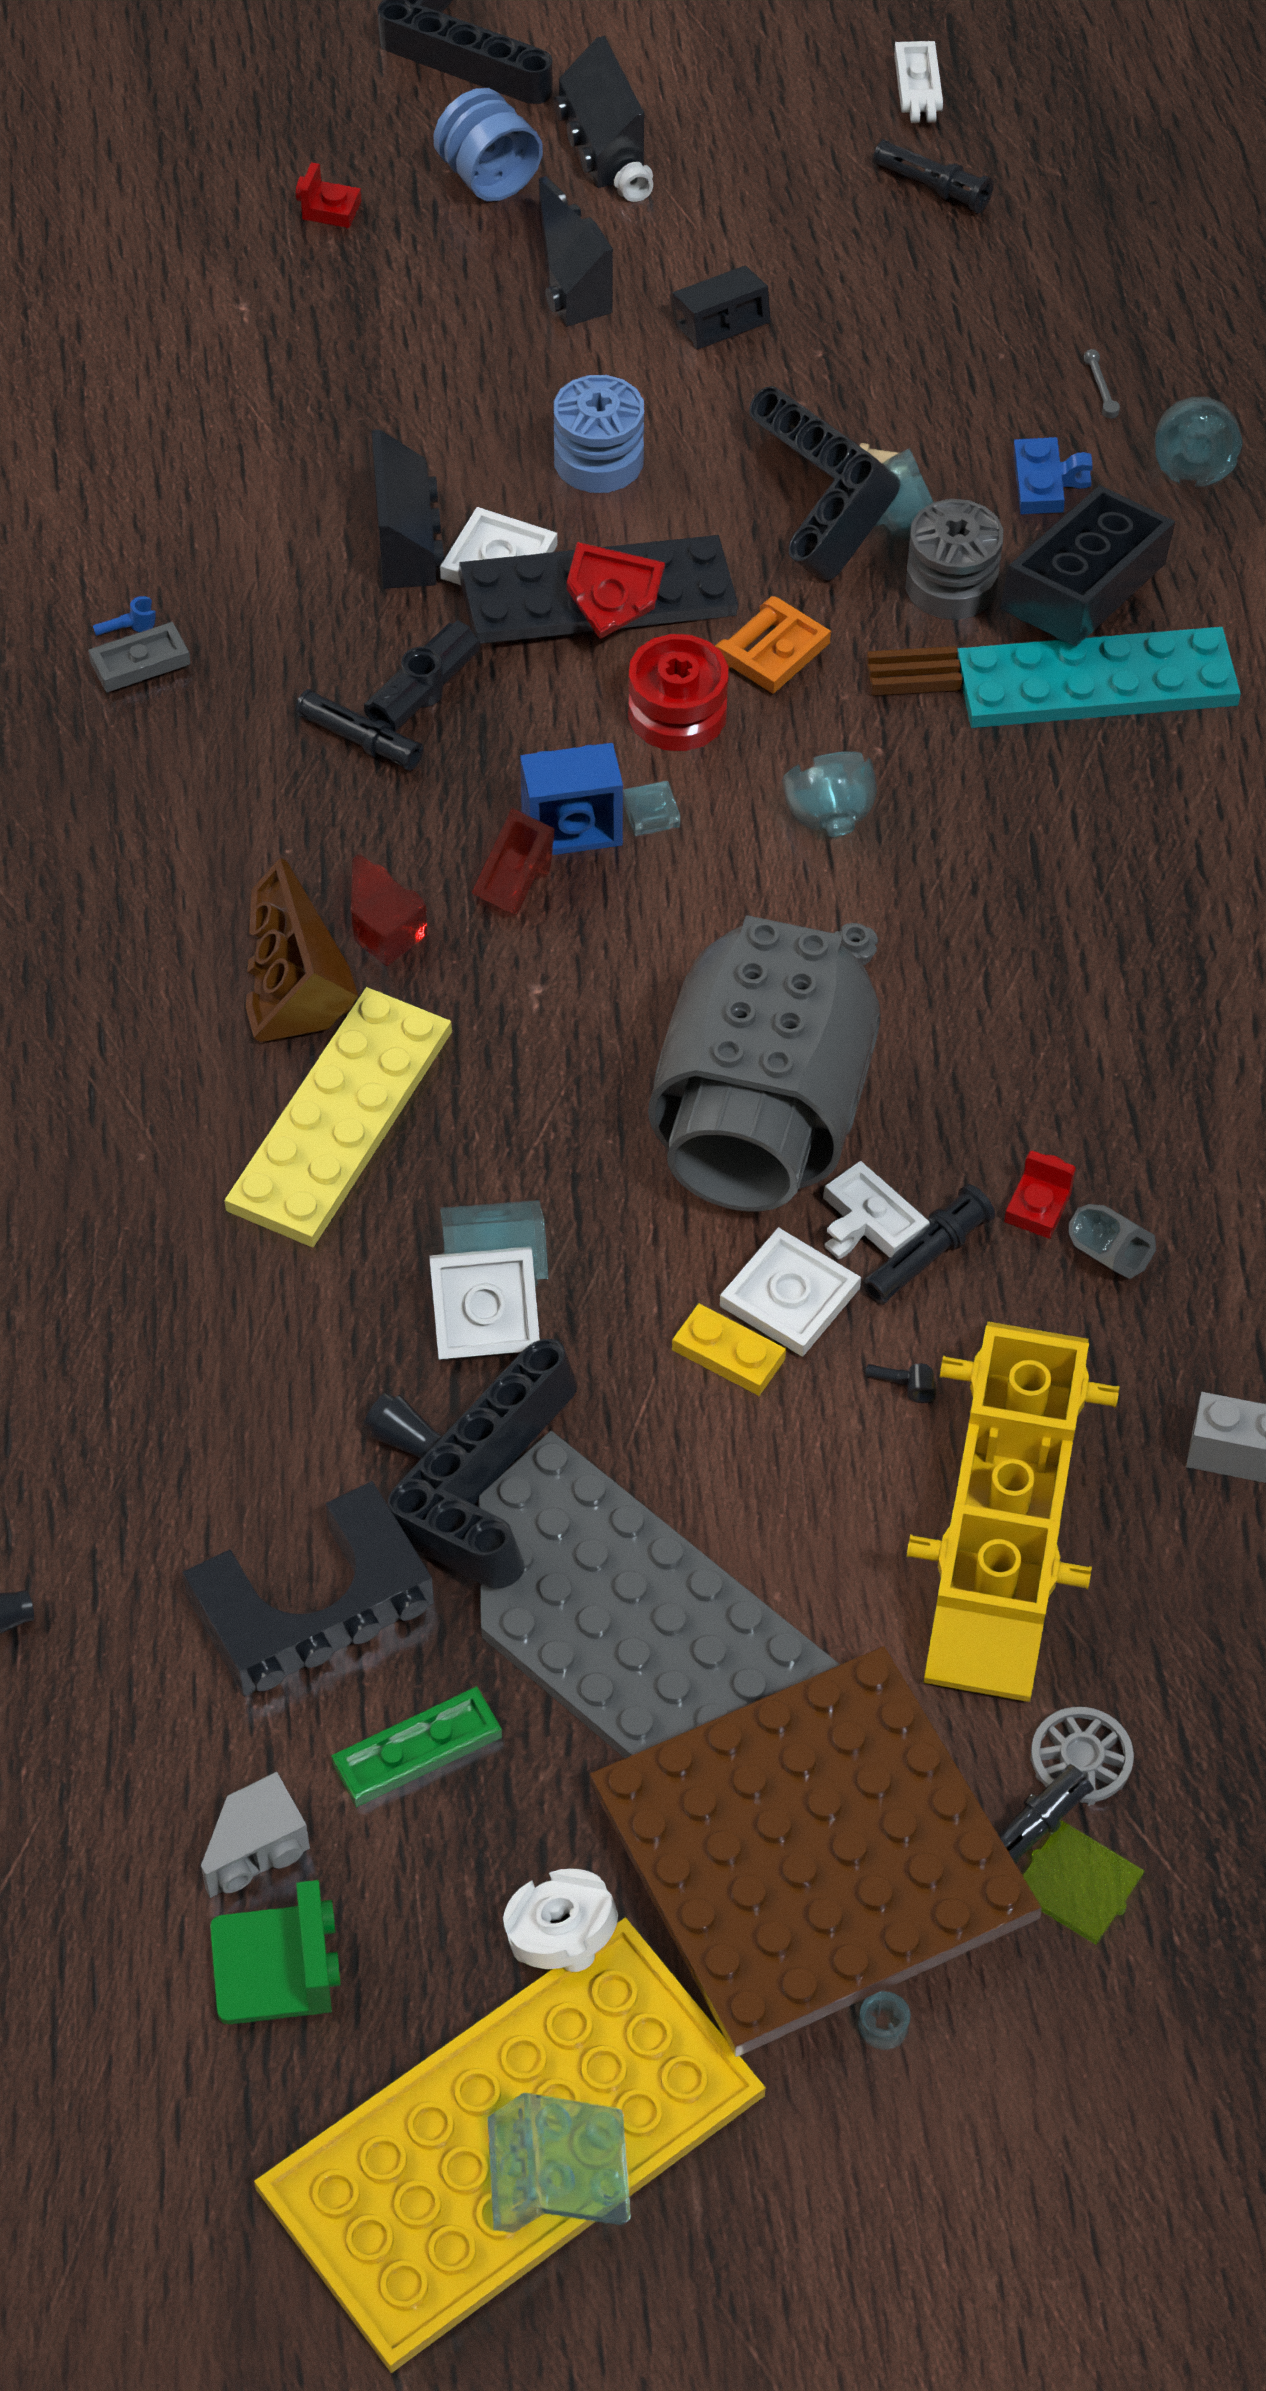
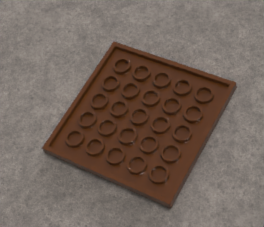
[590,1646,1042,2057]

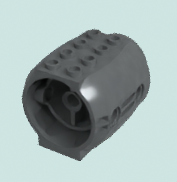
[648,915,881,1211]

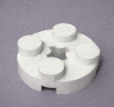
[503,1869,618,1972]

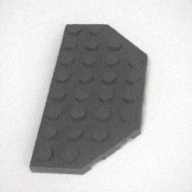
[479,1431,840,1758]

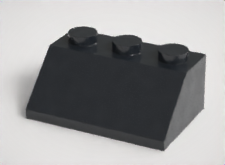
[554,36,645,188]
[372,430,444,589]

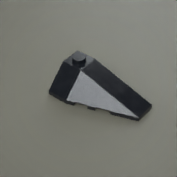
[538,176,613,327]

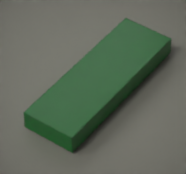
[331,1686,502,1808]

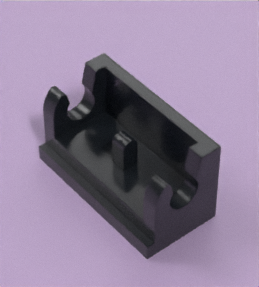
[672,265,771,350]

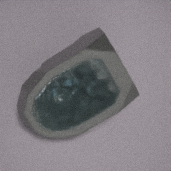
[1069,1204,1156,1279]

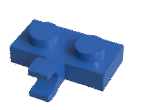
[1013,437,1093,514]

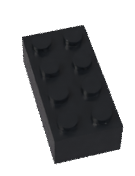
[1000,485,1176,647]

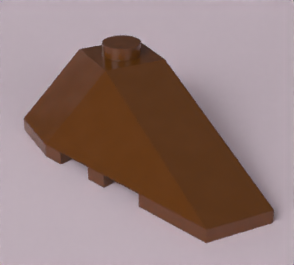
[246,858,358,1042]

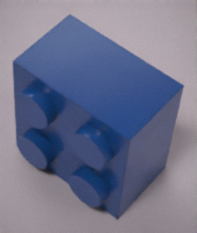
[520,743,623,858]

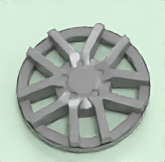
[1030,1707,1134,1805]

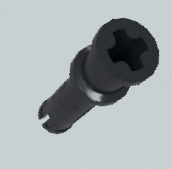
[873,139,994,213]
[862,1184,995,1305]

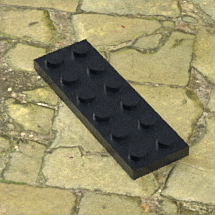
[458,535,739,644]

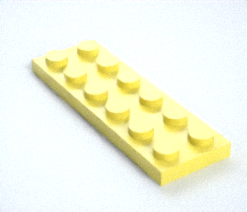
[225,987,452,1248]

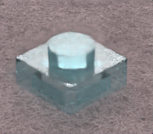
[623,781,680,836]

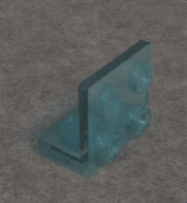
[488,2093,631,2233]

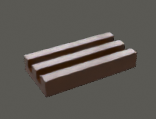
[866,646,962,696]

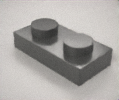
[88,622,191,693]

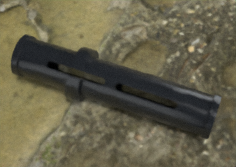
[295,689,424,771]

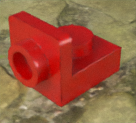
[296,162,361,228]
[1004,1151,1076,1239]

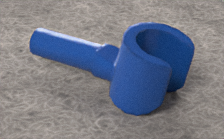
[93,596,156,636]

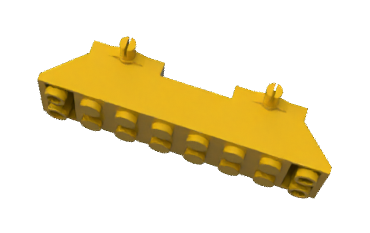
[907,1322,1120,1702]

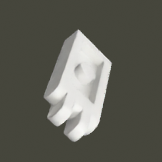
[894,41,943,123]

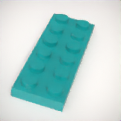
[957,627,1241,728]

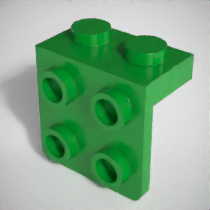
[210,1880,341,2025]

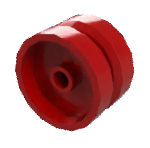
[628,634,729,751]

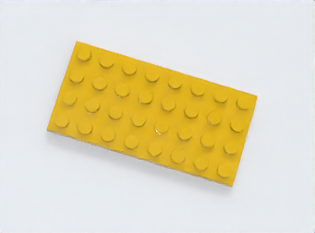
[254,1917,766,2373]

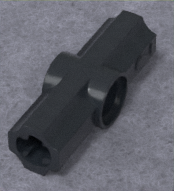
[364,620,480,732]

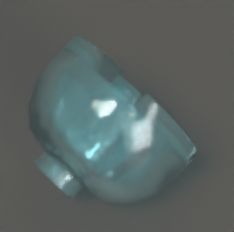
[1154,396,1243,486]
[876,448,933,540]
[782,752,877,837]

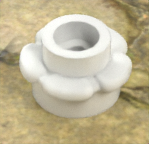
[614,162,653,202]

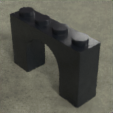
[182,1481,434,1697]

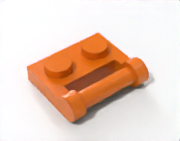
[715,596,831,694]

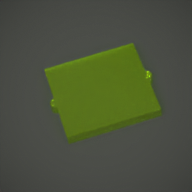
[1023,1820,1144,1945]

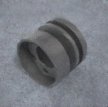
[905,499,1004,620]

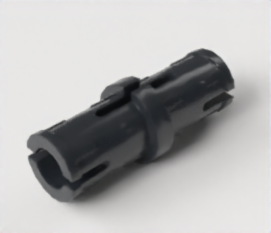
[997,1764,1094,1864]

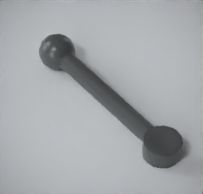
[1083,349,1120,419]

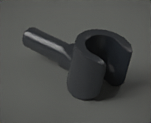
[866,1363,936,1403]

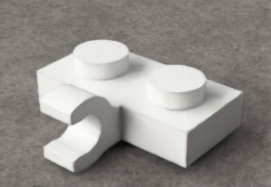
[823,1161,930,1259]

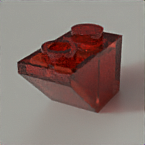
[351,854,427,966]

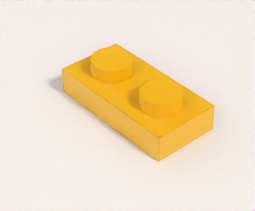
[672,1303,786,1396]

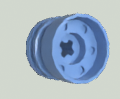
[433,88,543,201]
[554,375,644,493]

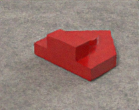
[566,542,665,639]

